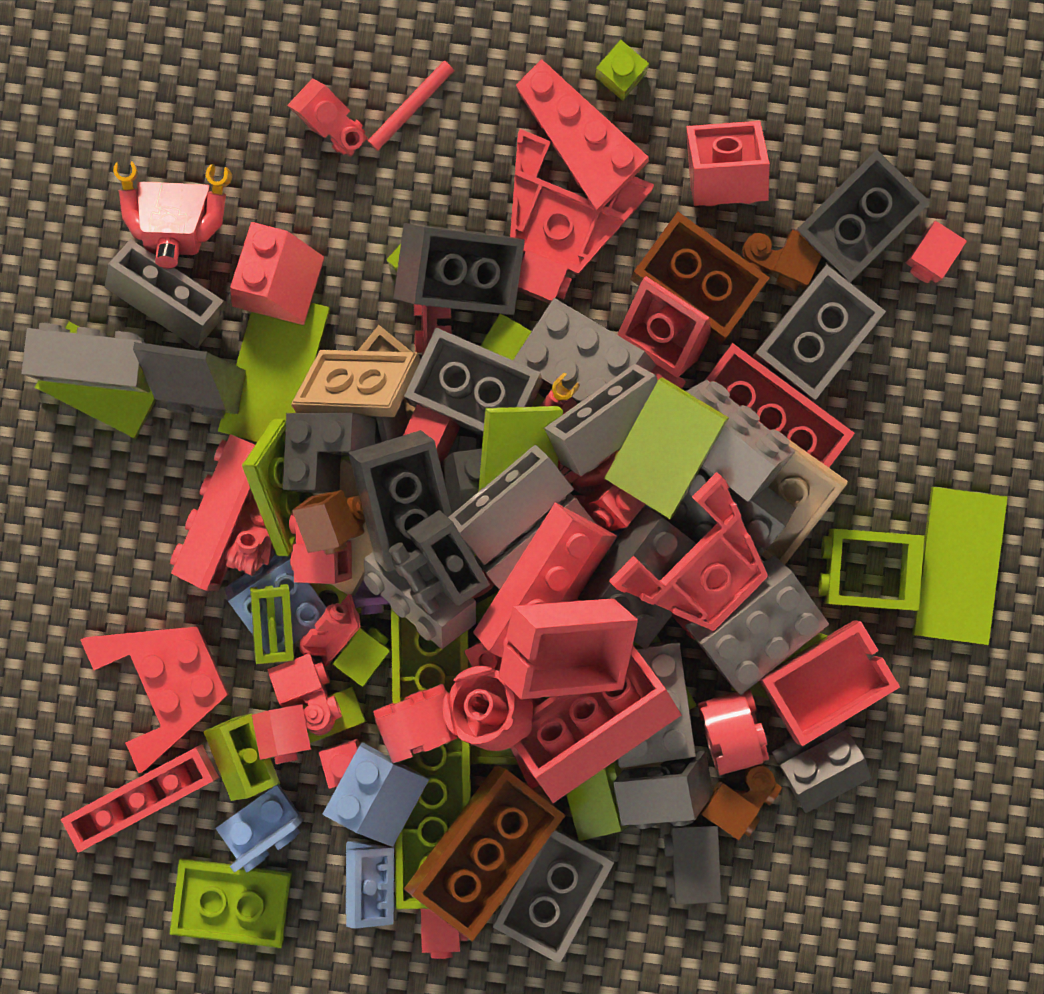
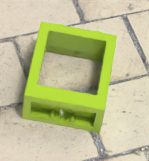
[818,529,924,611]

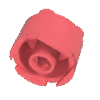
[442,666,533,751]
[373,684,458,763]
[698,690,769,776]

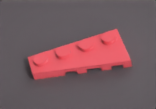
[516,59,649,214]

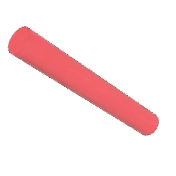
[367,61,455,151]

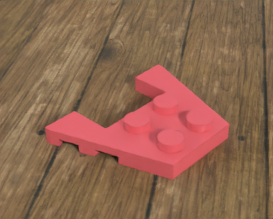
[510,129,654,275]
[609,472,768,631]
[80,626,229,773]

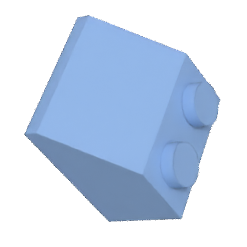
[322,742,429,847]

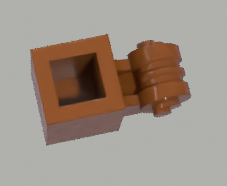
[742,229,822,292]
[292,490,366,555]
[700,764,782,840]

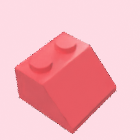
[686,121,770,206]
[230,222,324,325]
[617,276,712,378]

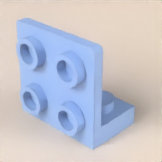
[225,553,327,654]
[215,784,304,872]
[346,841,396,929]

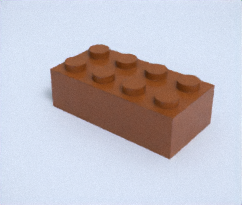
[404,765,566,942]

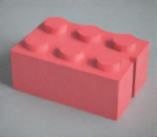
[499,598,638,699]
[759,621,900,746]

